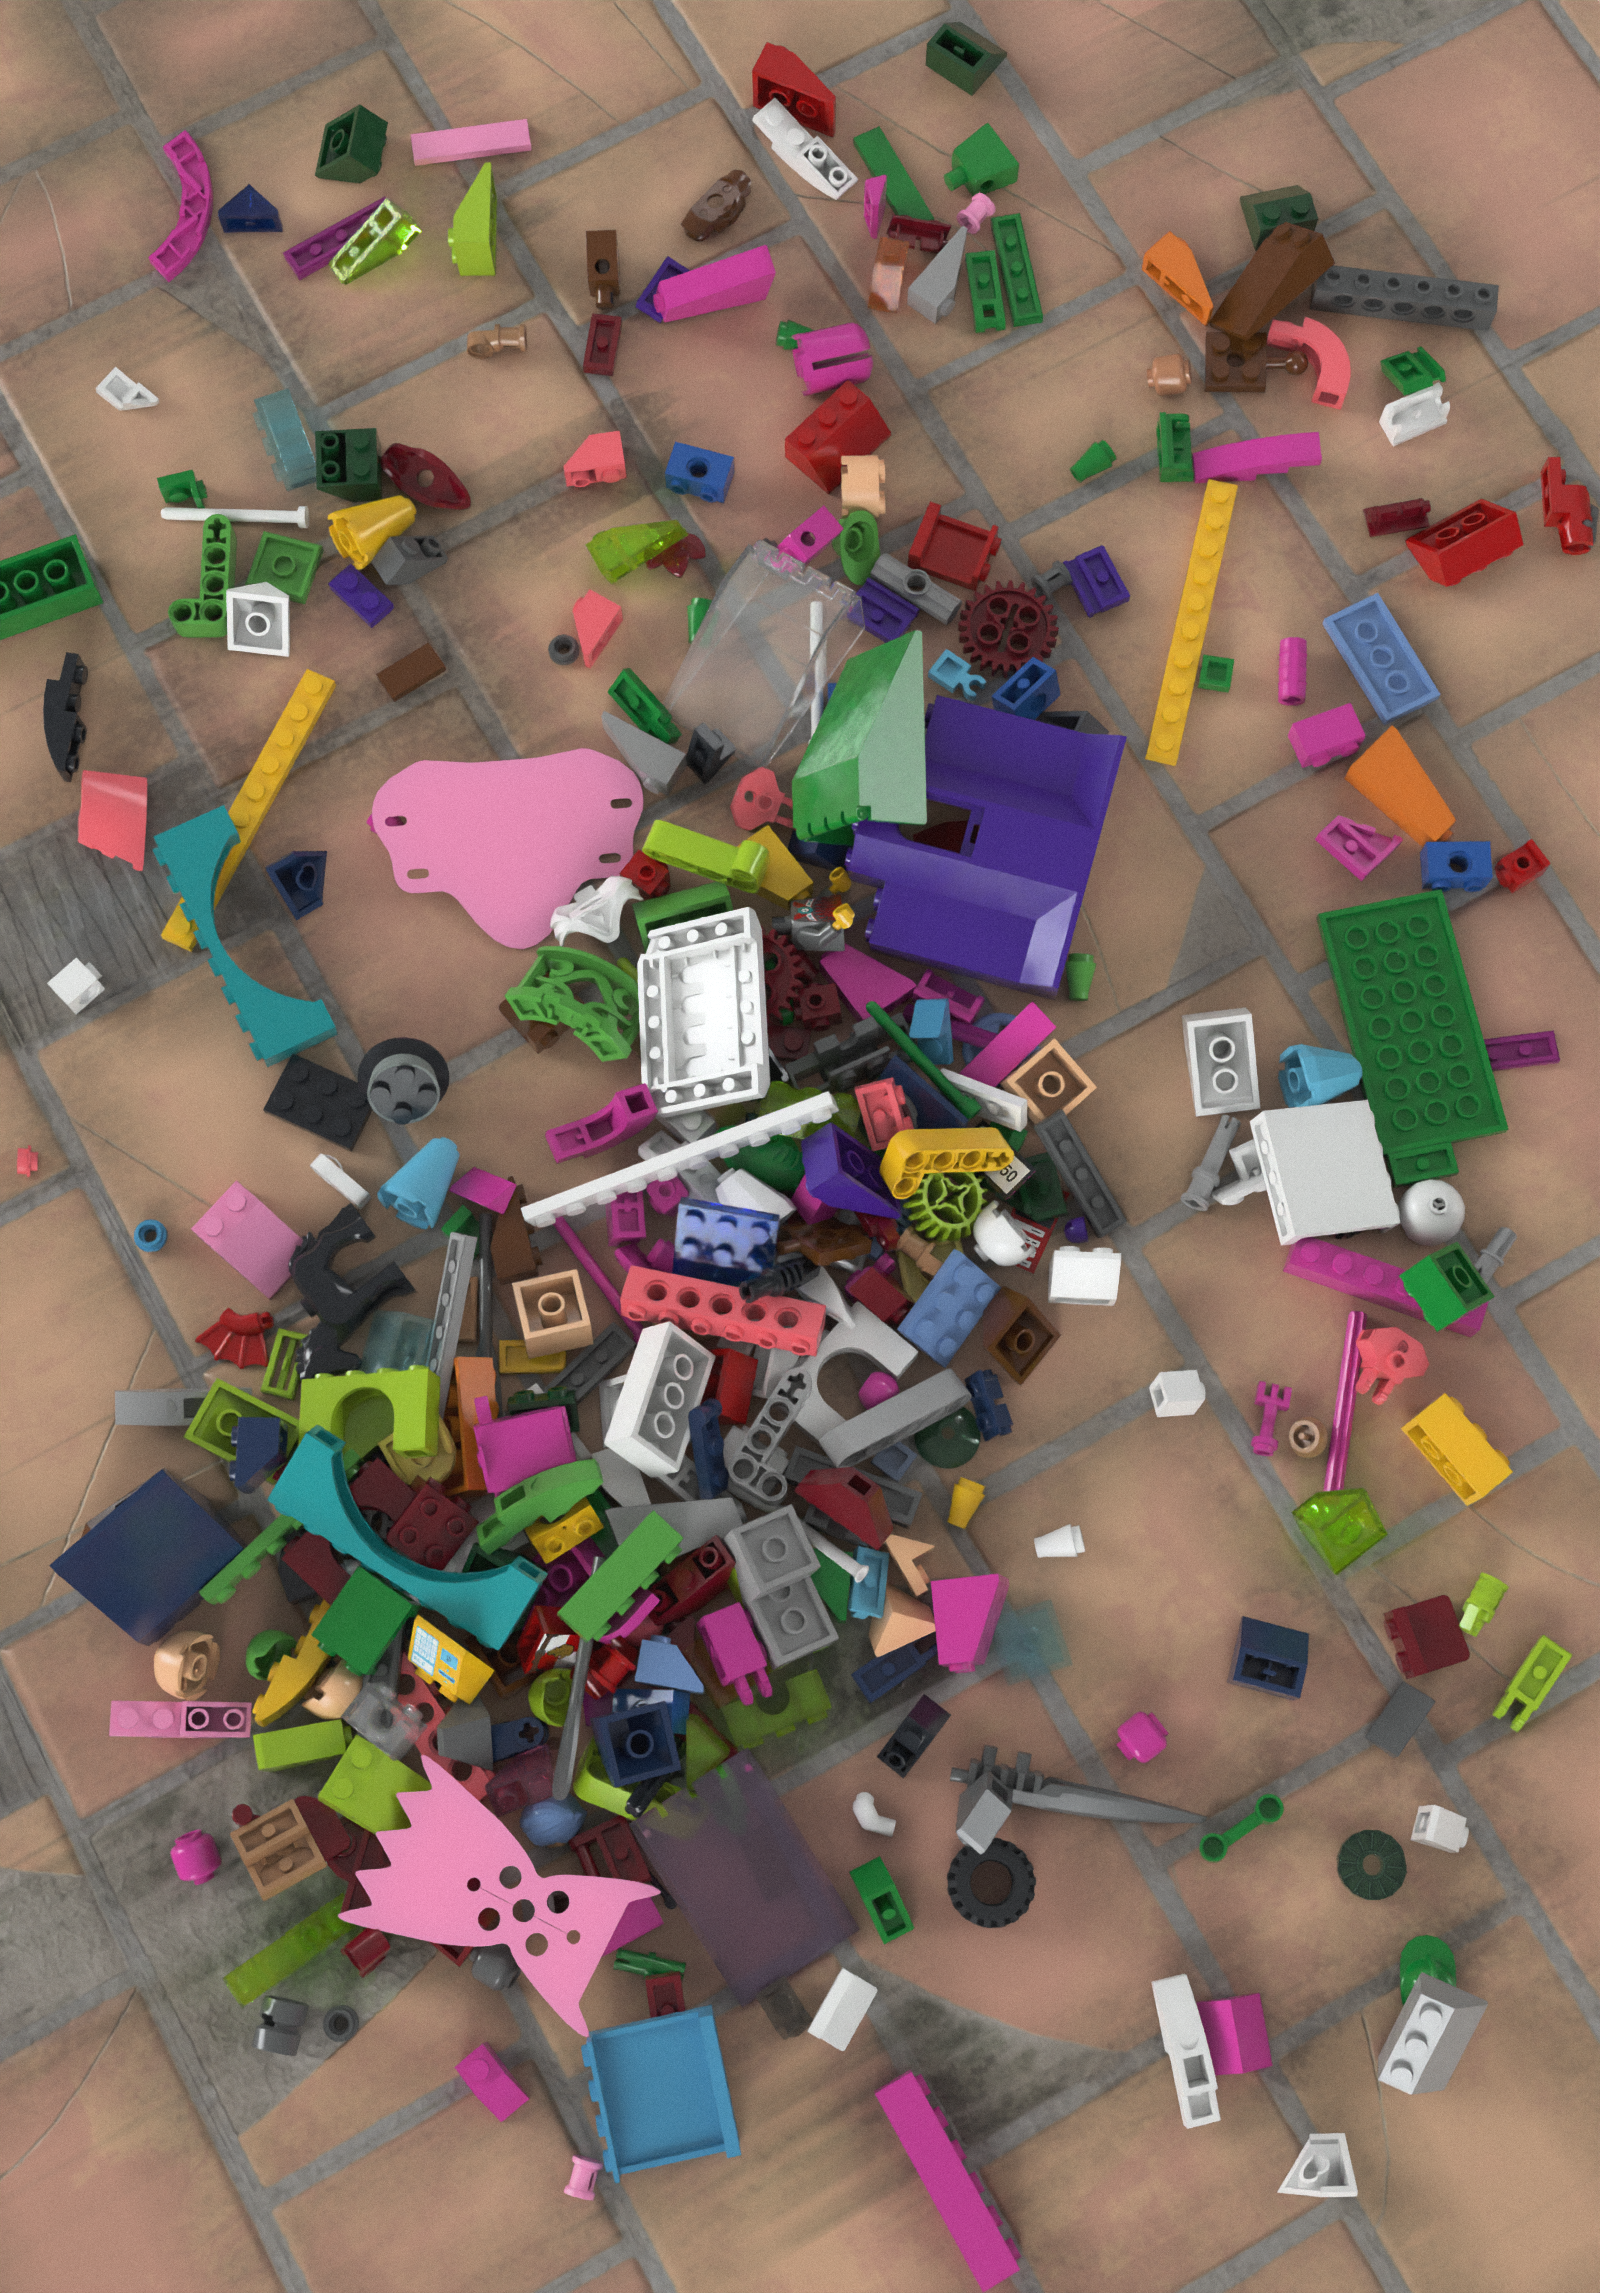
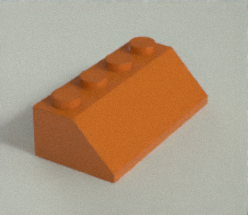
[441,1357,499,1499]

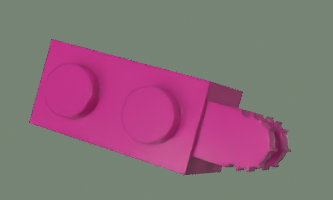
[696,1602,773,1706]

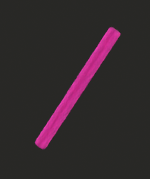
[1322,1311,1367,1506]

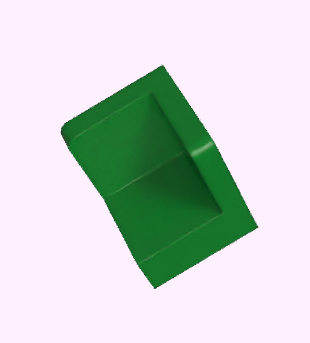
[441,1205,493,1261]

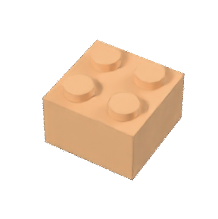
[999,1038,1097,1124]
[512,1269,594,1359]

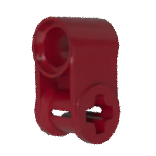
[340,1927,391,1979]

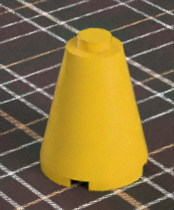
[328,495,416,570]

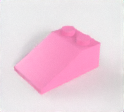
[191,1181,302,1300]

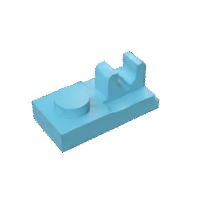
[847,1546,889,1619]

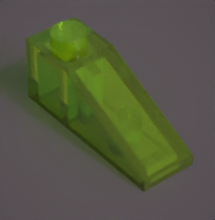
[328,198,422,285]
[585,520,689,584]

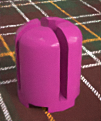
[791,323,873,396]

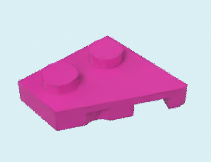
[1315,815,1403,882]

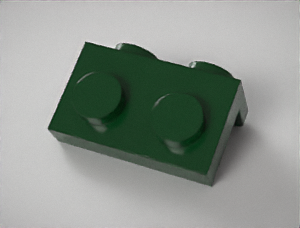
[507,1386,580,1433]

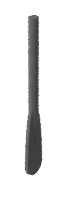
[475,1213,503,1418]
[552,1556,607,1801]

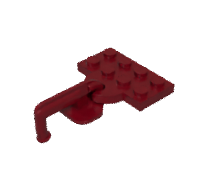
[232,1796,391,1914]

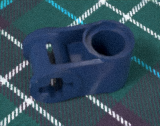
[491,1717,550,1763]

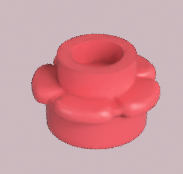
[17,1145,38,1177]

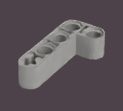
[728,1367,812,1506]

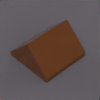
[464,1629,546,1701]

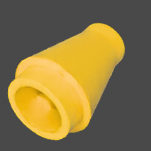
[947,1477,985,1529]

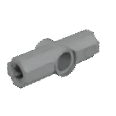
[870,553,962,625]

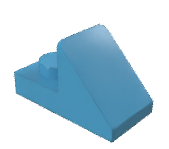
[909,998,954,1065]

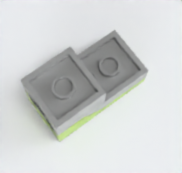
[722,1504,839,1673]

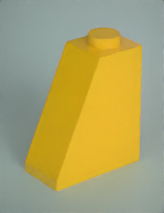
[737,825,813,911]

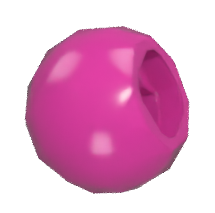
[858,1372,900,1410]

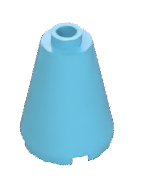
[377,1137,460,1230]

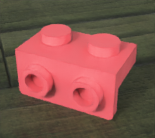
[855,1077,914,1152]

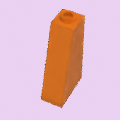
[1344,725,1456,847]

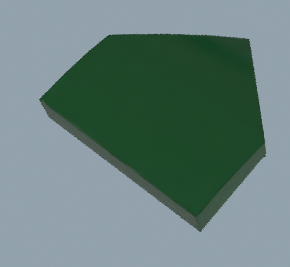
[995,1152,1069,1222]

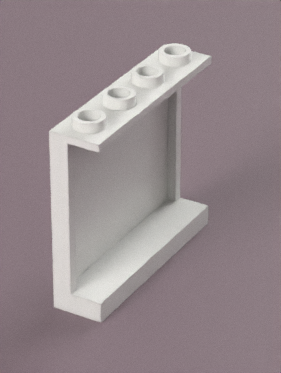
[1250,1100,1400,1246]

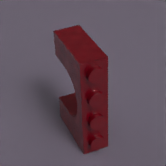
[281,1458,416,1606]

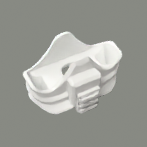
[550,876,643,947]

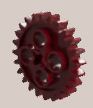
[958,580,1059,678]
[760,925,805,1027]

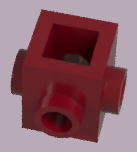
[793,983,843,1032]

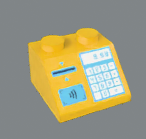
[408,1615,495,1705]

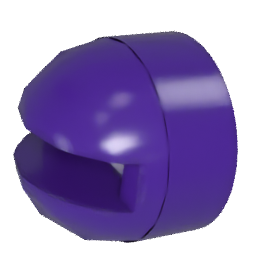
[1064,1216,1089,1244]

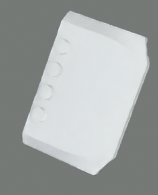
[637,907,770,1118]

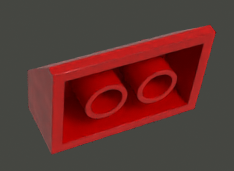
[785,380,891,495]
[1405,499,1524,587]

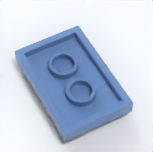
[897,1249,1001,1368]

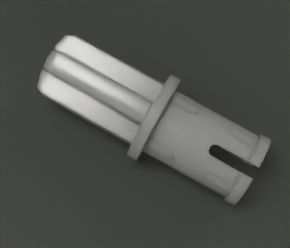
[1474,1227,1517,1284]

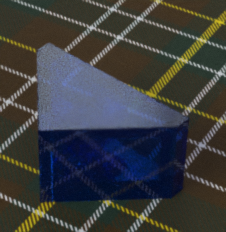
[218,184,283,233]

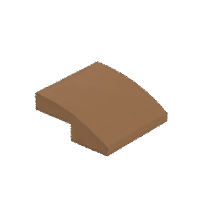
[230,1799,327,1901]

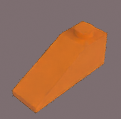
[1141,231,1214,326]

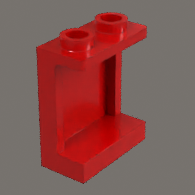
[907,501,1002,591]

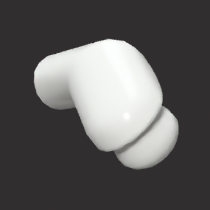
[853,1792,896,1837]

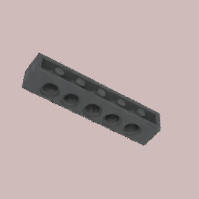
[1310,265,1499,331]

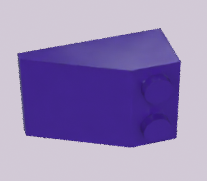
[801,1122,902,1219]

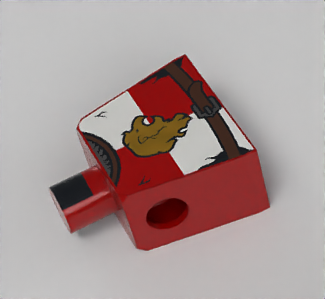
[516,1605,595,1674]

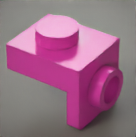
[645,1176,689,1217]

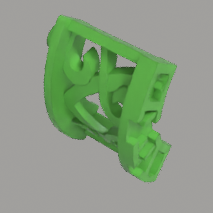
[505,946,640,1062]

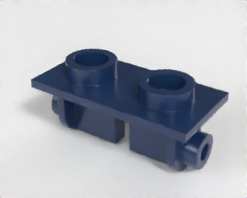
[964,1369,1014,1442]

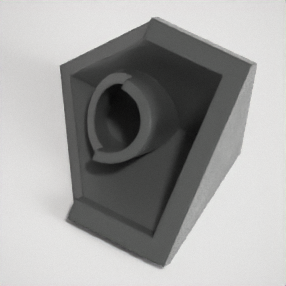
[437,1694,493,1771]

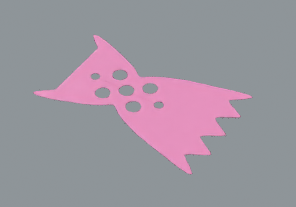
[338,1755,661,2037]

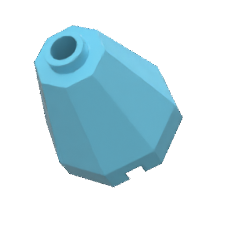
[1278,1044,1362,1108]

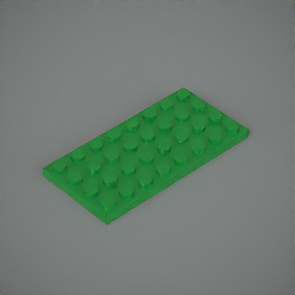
[1316,889,1509,1157]

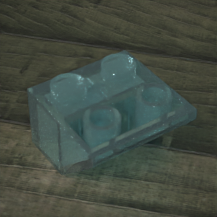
[359,1310,434,1374]

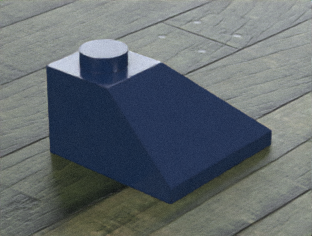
[590,1701,681,1788]

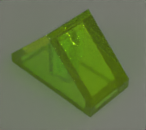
[686,1714,731,1790]

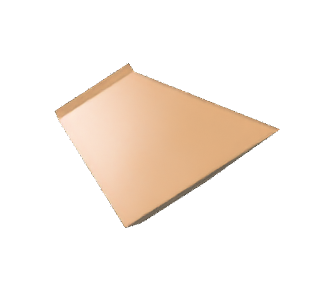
[868,1582,936,1657]

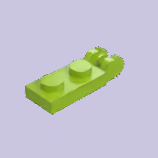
[1492,1635,1572,1732]

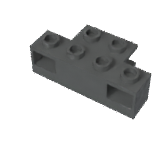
[784,1013,918,1102]
[784,1446,923,1548]

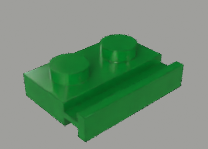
[1380,346,1446,396]

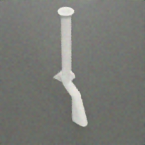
[726,1473,869,1583]

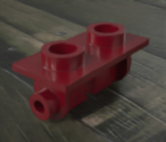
[886,215,951,254]
[1363,498,1431,537]

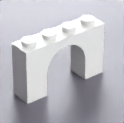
[774,1301,918,1448]

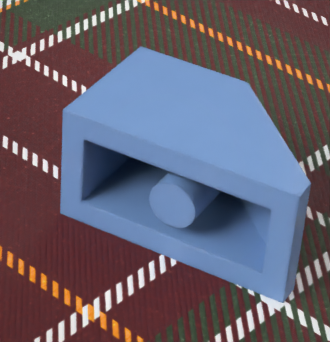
[634,1635,705,1695]

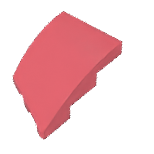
[78,770,147,871]

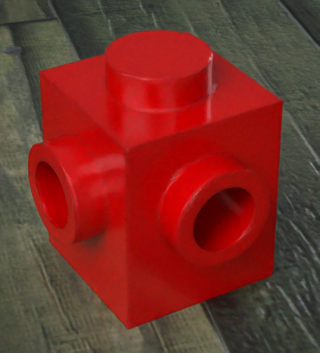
[619,849,671,900]

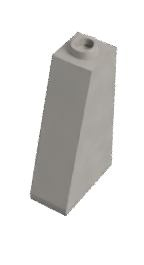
[605,1497,748,1564]

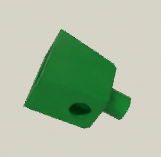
[944,123,1019,196]

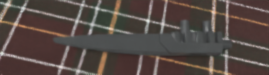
[950,1745,1207,1823]

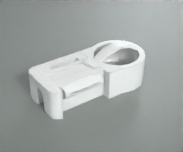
[310,1153,371,1210]

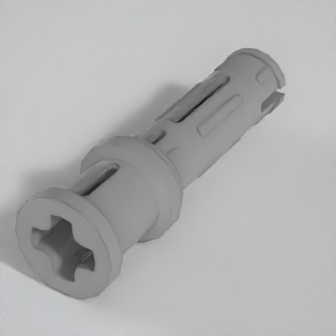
[1180,1115,1241,1211]

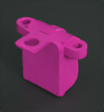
[473,1396,577,1498]

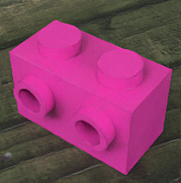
[1288,703,1366,768]

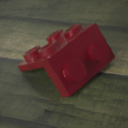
[386,1475,479,1571]
[1383,1595,1470,1679]

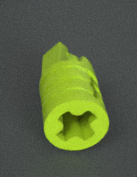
[1459,1572,1509,1637]

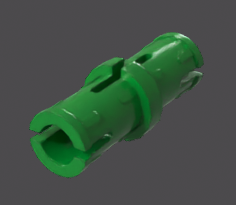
[613,1947,686,1981]

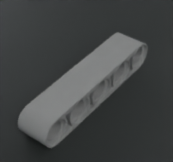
[819,1368,972,1468]

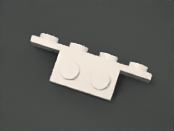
[1212,1139,1267,1206]

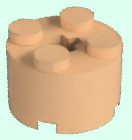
[841,455,885,519]

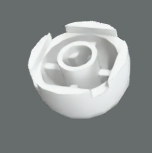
[1398,1179,1465,1246]
[973,1200,1036,1266]

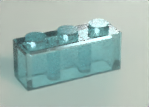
[252,388,316,491]

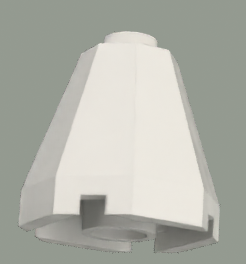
[715,1168,797,1252]

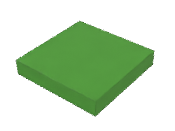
[245,531,324,604]

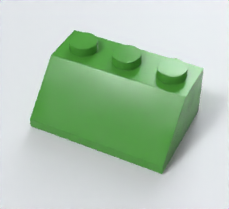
[632,882,733,954]

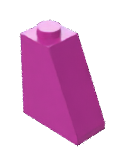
[819,943,917,1022]

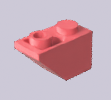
[563,431,627,487]

